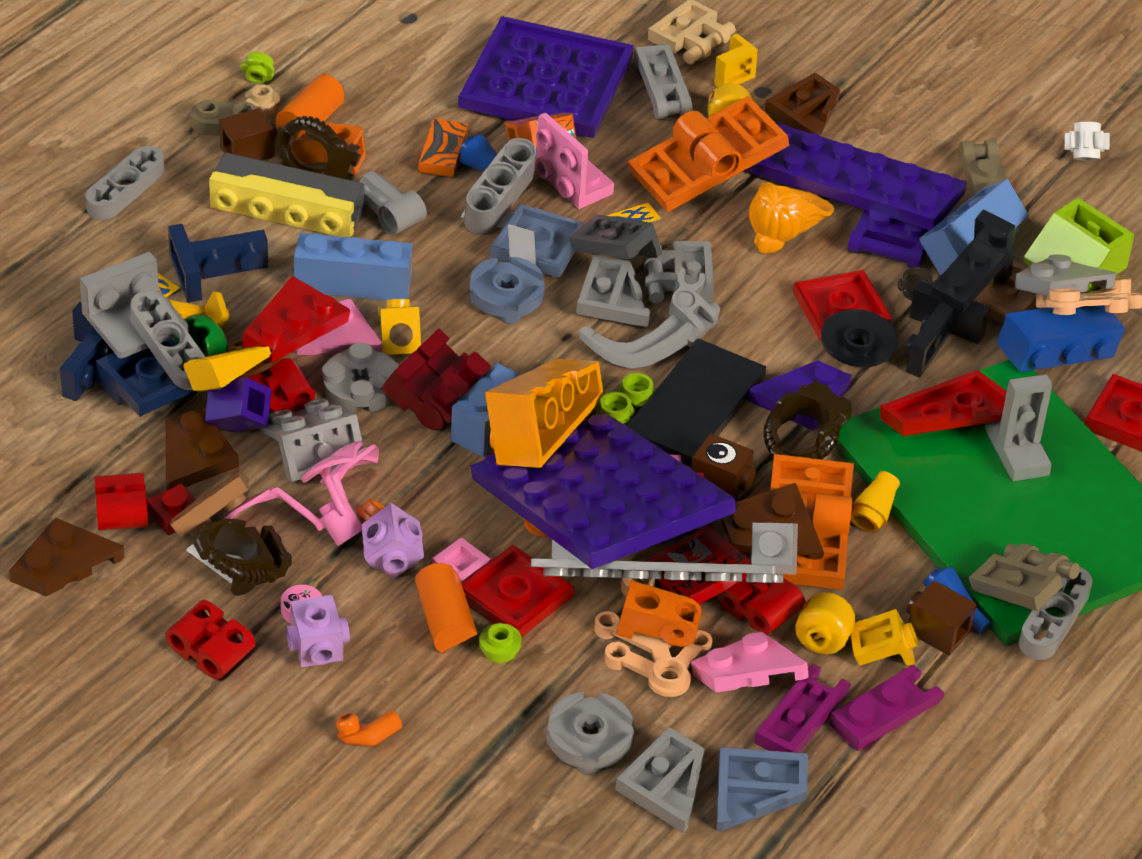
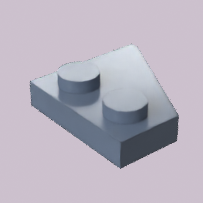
[716,747,808,831]

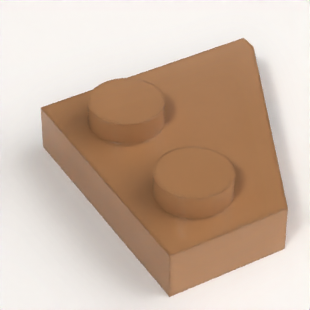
[170,467,249,538]

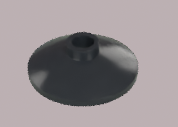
[821,309,898,367]

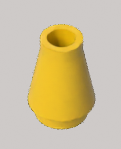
[850,471,900,533]

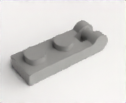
[635,44,692,120]

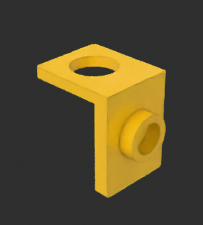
[378,299,421,355]

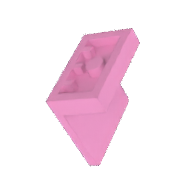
[535,113,614,209]

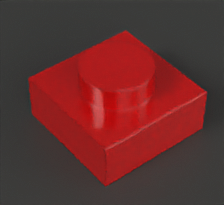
[146,484,196,535]

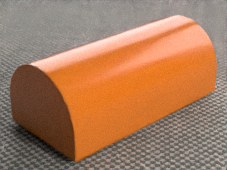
[276,74,344,136]
[415,563,477,653]

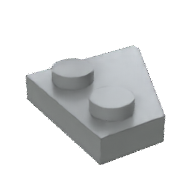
[1015,254,1116,296]
[576,255,650,328]
[615,727,704,833]

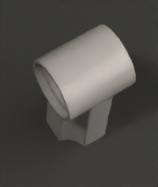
[359,171,427,235]

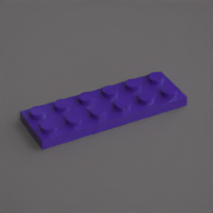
[744,123,966,230]

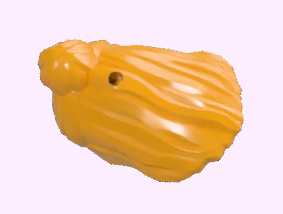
[749,183,834,254]

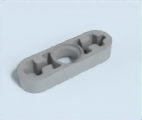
[85,146,165,220]
[129,291,205,390]
[1019,567,1092,660]

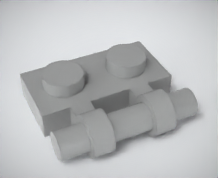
[644,241,714,304]

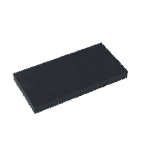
[627,338,766,468]

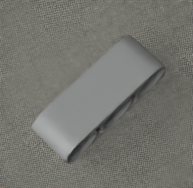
[464,138,536,235]

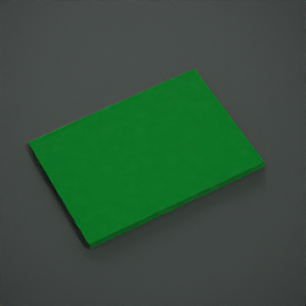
[835,359,1142,646]

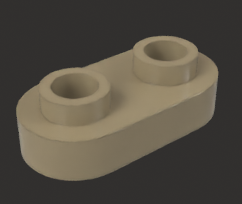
[190,100,261,135]

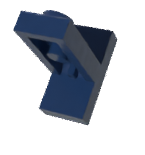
[168,223,268,303]
[60,302,114,401]

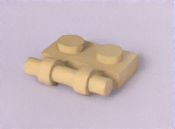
[648,0,736,64]

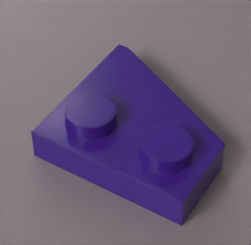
[748,360,852,430]

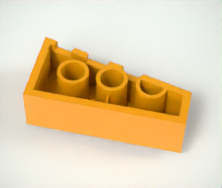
[485,359,604,468]

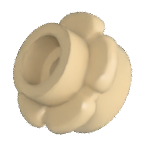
[245,84,280,116]

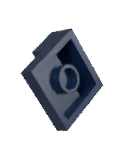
[96,339,194,417]

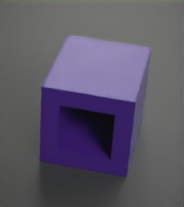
[205,377,271,433]

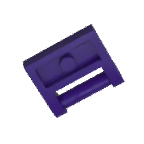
[847,209,929,270]

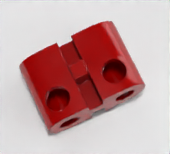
[249,358,315,414]
[94,473,148,531]
[718,578,806,635]
[165,600,255,680]

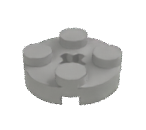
[322,343,399,412]
[546,692,634,775]

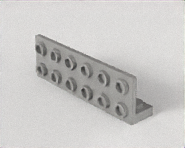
[530,522,798,583]

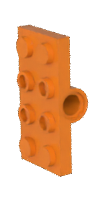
[628,96,789,213]
[770,454,854,590]

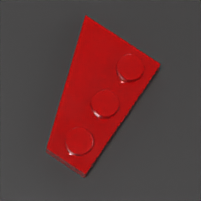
[242,275,350,363]
[880,370,1007,436]

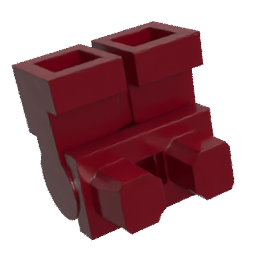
[380,328,491,430]

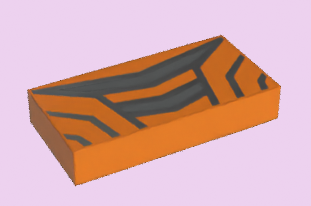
[418,118,469,177]

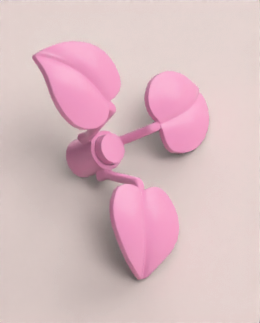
[222,440,379,546]

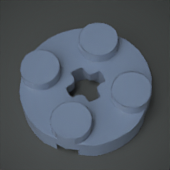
[469,257,545,323]

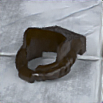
[274,116,361,181]
[763,380,852,462]
[194,518,292,596]

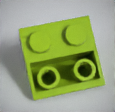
[1023,198,1135,293]

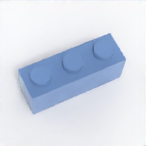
[919,178,1029,276]
[294,233,413,300]

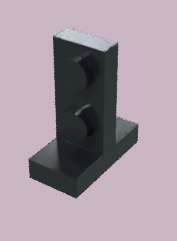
[931,209,1015,313]
[904,281,990,378]

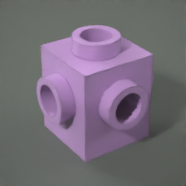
[361,503,424,579]
[286,595,350,667]

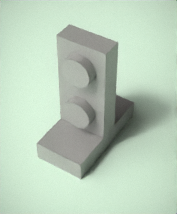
[984,374,1053,482]

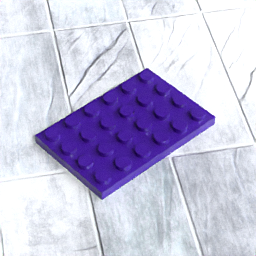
[470,414,736,569]

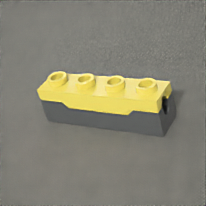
[209,153,364,237]

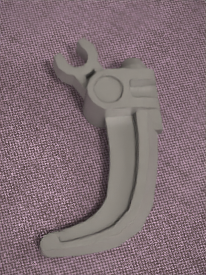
[579,268,720,369]

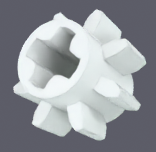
[1064,122,1110,161]

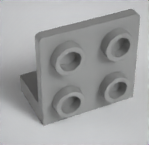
[80,252,188,358]
[259,399,364,482]

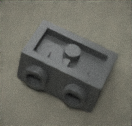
[569,214,662,260]

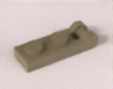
[959,140,1007,196]

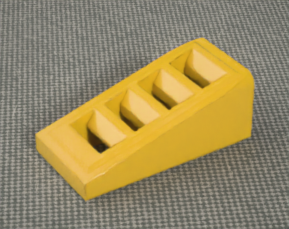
[183,346,272,392]

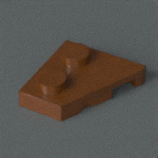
[765,73,840,136]
[165,407,239,490]
[720,483,824,560]
[9,518,124,596]

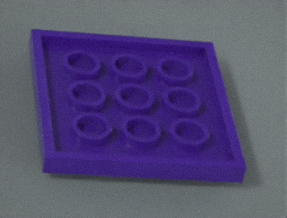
[458,16,634,138]

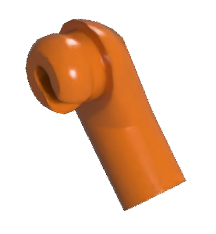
[335,710,402,747]

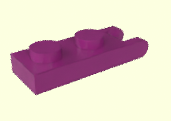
[754,664,851,753]
[829,665,944,751]

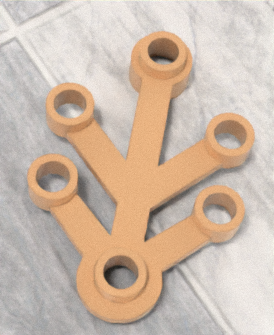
[1036,277,1142,315]
[594,572,712,697]

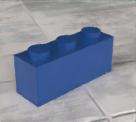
[997,305,1125,372]

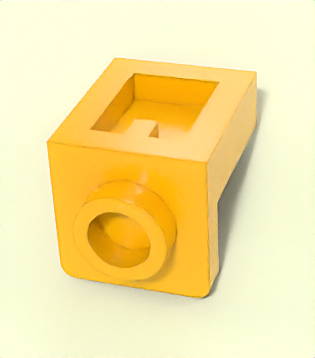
[714,34,758,87]
[850,609,918,666]

